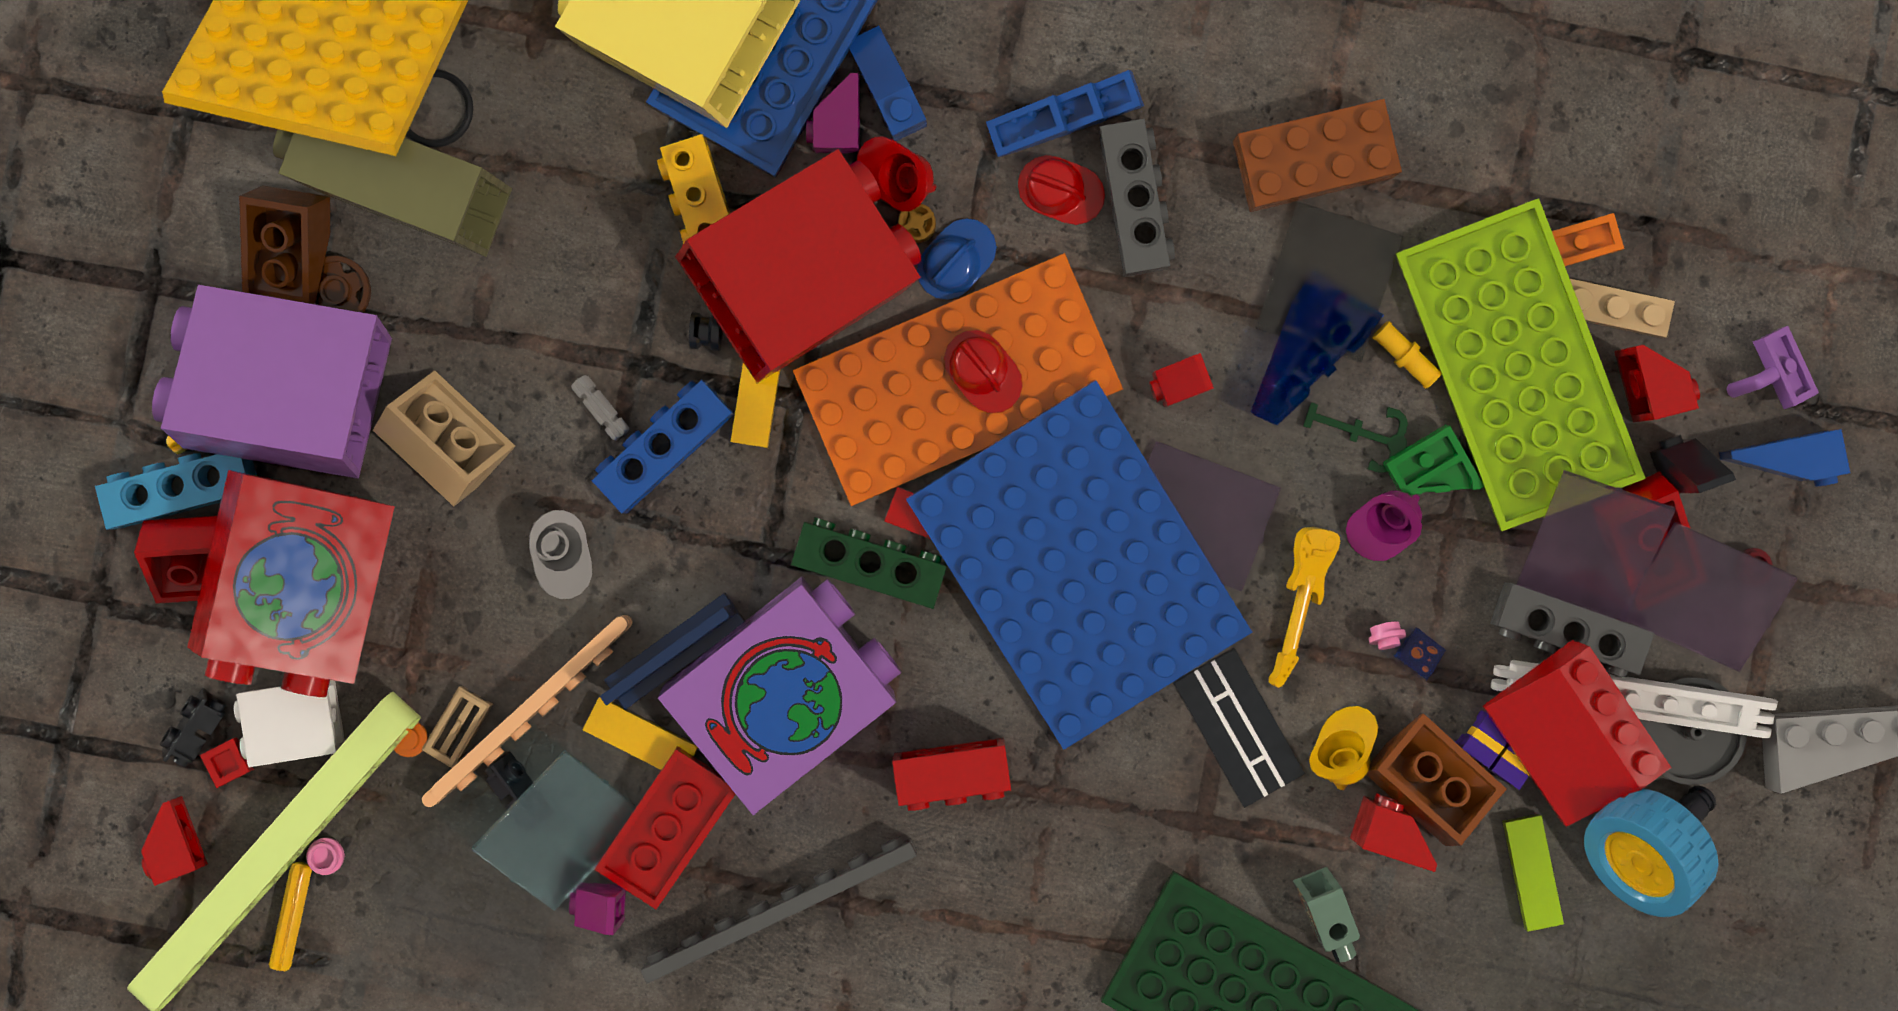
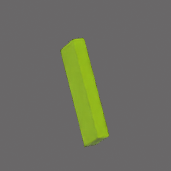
[1502,814,1564,932]

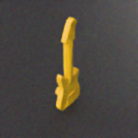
[1269,527,1340,688]

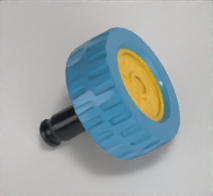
[1584,785,1719,917]

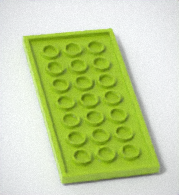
[1395,198,1646,531]

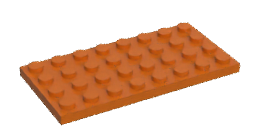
[793,253,1123,506]

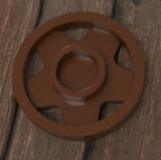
[317,255,371,313]

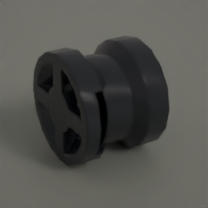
[689,312,723,351]

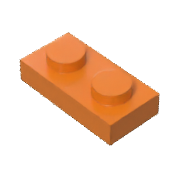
[1552,213,1624,267]

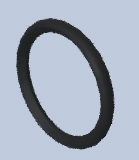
[406,70,474,148]

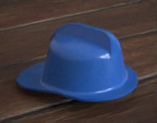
[917,219,997,300]

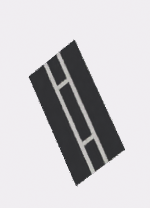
[1174,649,1305,808]

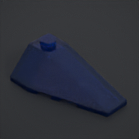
[1250,270,1384,426]

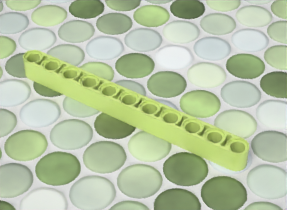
[127,692,421,1011]

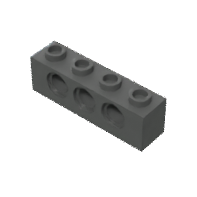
[1098,118,1175,277]
[1490,582,1655,677]

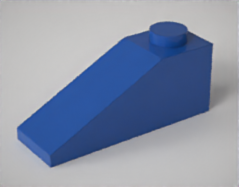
[849,26,927,141]
[1719,429,1850,487]

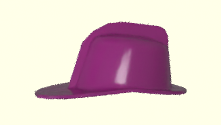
[1346,490,1422,561]

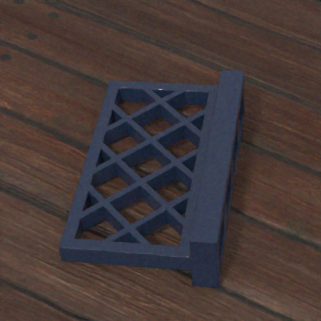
[599,593,745,710]

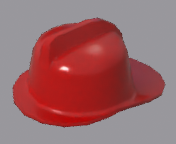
[857,136,937,212]
[1018,155,1105,225]
[944,330,1023,413]

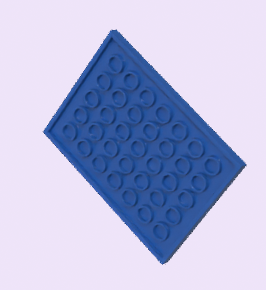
[906,380,1252,750]

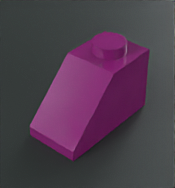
[806,73,860,153]
[569,882,626,935]

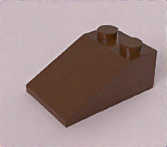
[239,185,330,304]

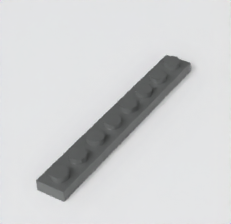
[640,836,917,984]

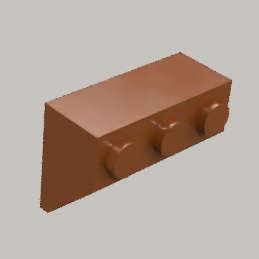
[1366,714,1507,846]

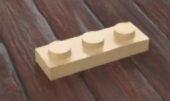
[1570,279,1675,338]

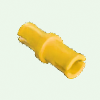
[1372,321,1442,389]

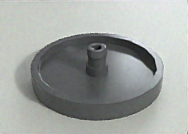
[1639,676,1747,785]

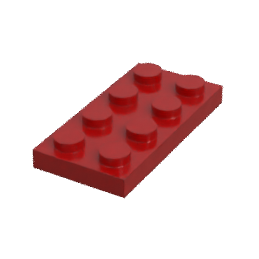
[594,746,735,910]

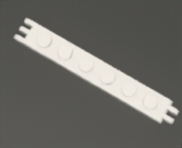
[1491,660,1778,738]

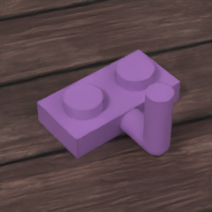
[1727,326,1819,409]

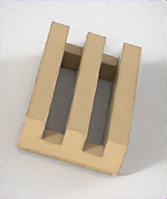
[422,685,493,768]

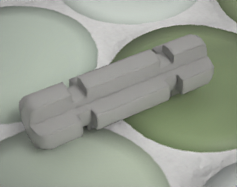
[571,375,629,440]

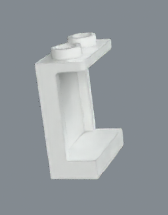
[234,680,345,767]

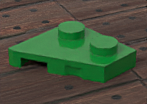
[1382,424,1484,495]

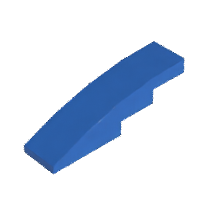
[986,70,1144,157]

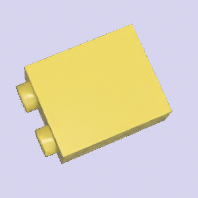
[555,0,800,128]

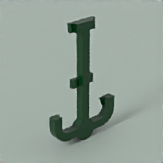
[1303,402,1408,473]

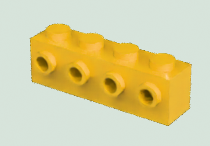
[657,134,730,244]

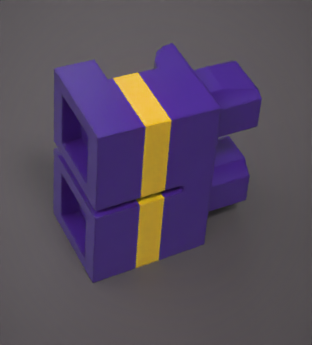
[1456,710,1529,790]

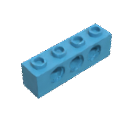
[95,453,257,530]

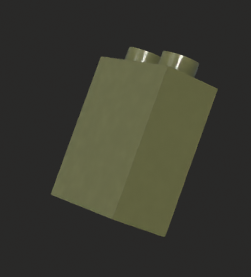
[273,129,513,257]

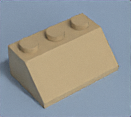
[373,371,515,506]

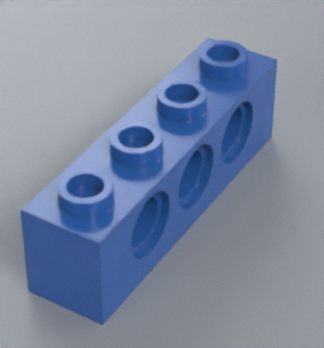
[591,380,735,514]

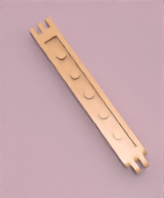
[422,615,633,807]

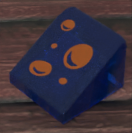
[1393,627,1446,681]

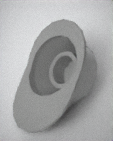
[528,510,592,599]

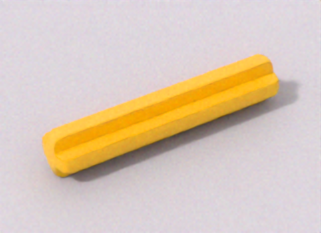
[269,862,312,971]

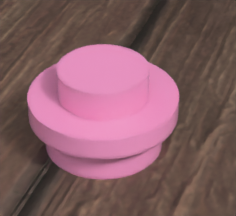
[1368,622,1406,650]
[306,837,345,875]

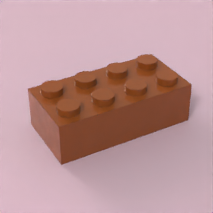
[1233,99,1402,212]

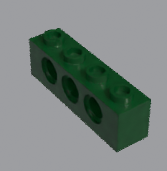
[791,517,947,609]

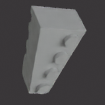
[1761,705,1898,794]

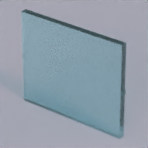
[472,750,636,911]

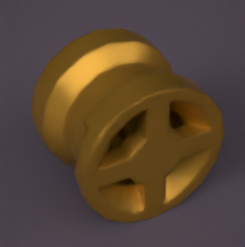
[899,204,936,243]

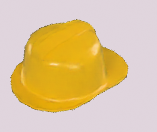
[1309,706,1378,790]

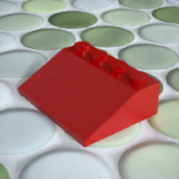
[1482,640,1672,827]

